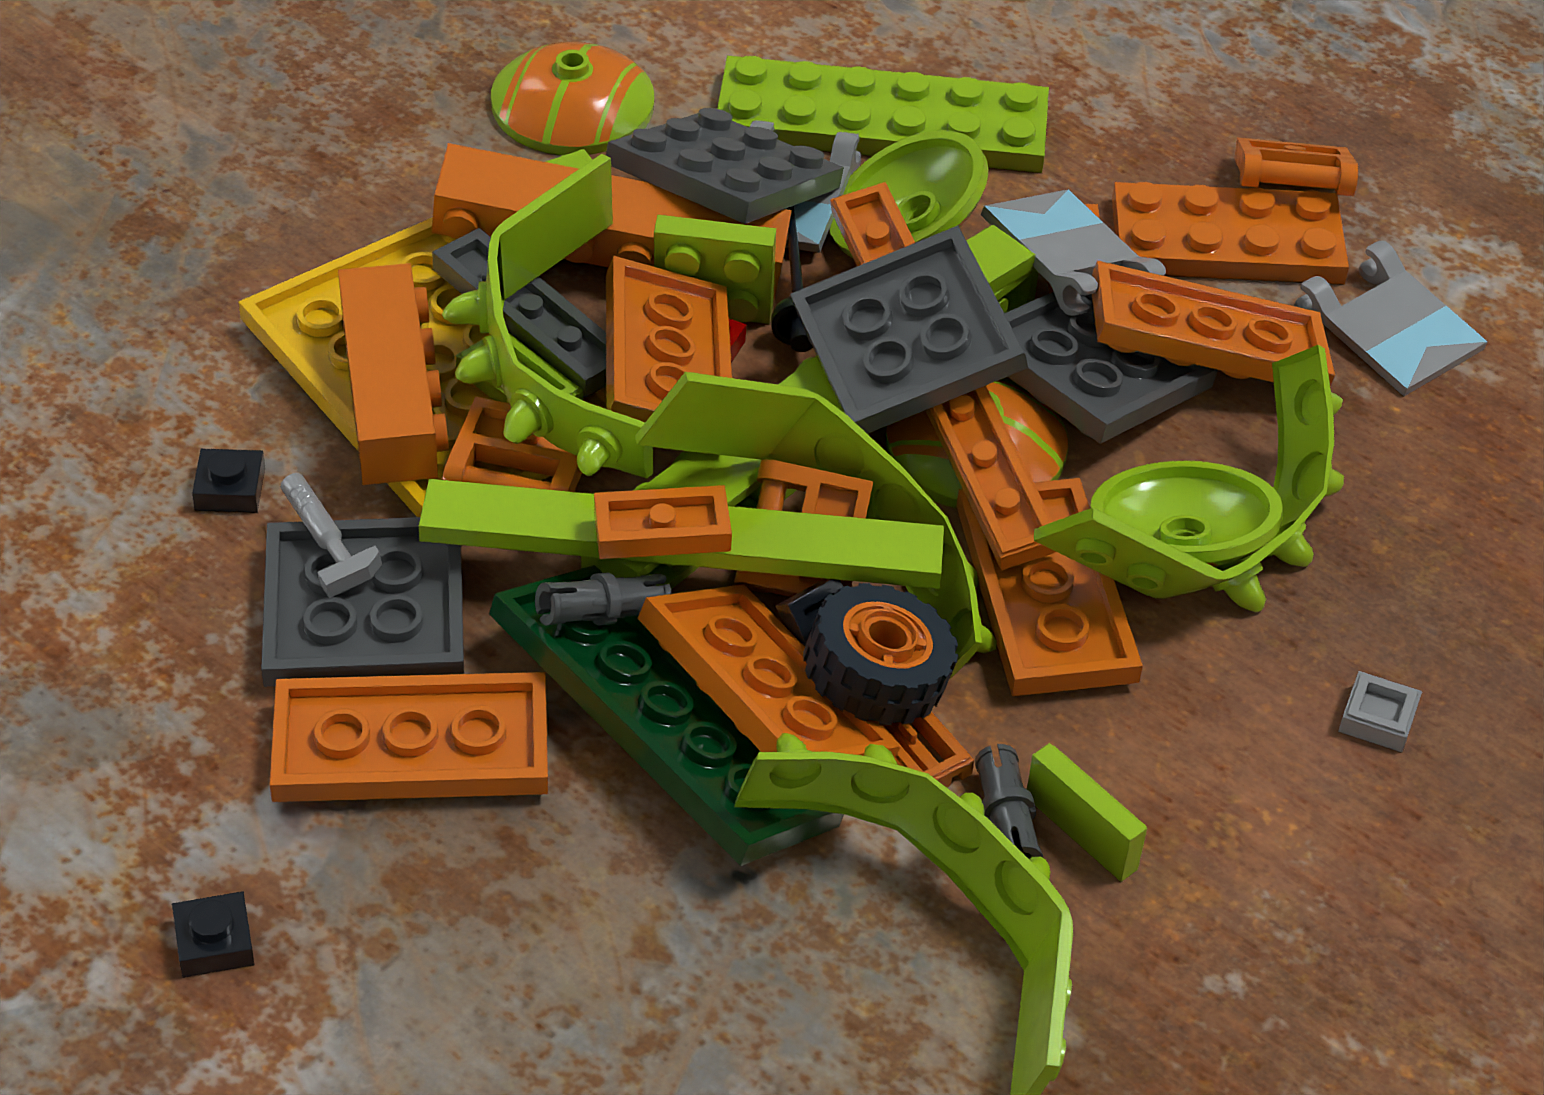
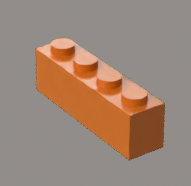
[338,263,449,485]

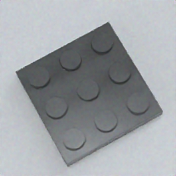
[606,108,844,224]
[790,226,1028,434]
[1004,292,1218,444]
[261,517,464,687]

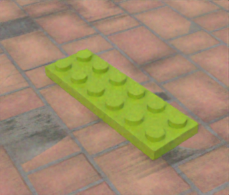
[717,55,1049,173]

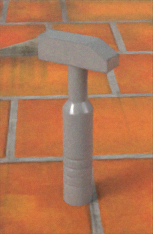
[280,473,382,598]

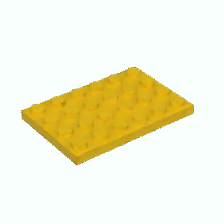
[238,217,606,517]

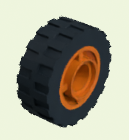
[803,583,958,725]

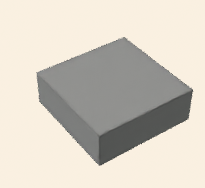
[1338,671,1422,752]

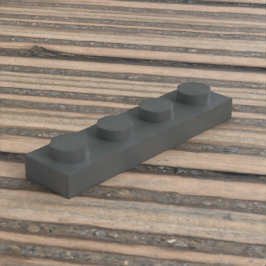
[432,228,606,398]

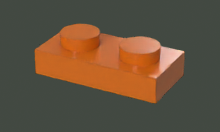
[594,485,732,559]

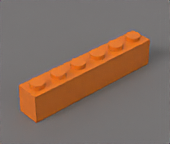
[432,143,792,300]

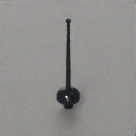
[771,206,813,352]

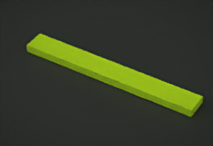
[419,479,944,589]

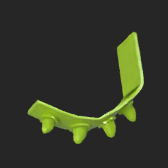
[442,154,653,478]
[1034,345,1344,612]
[635,372,997,679]
[734,733,1073,1095]

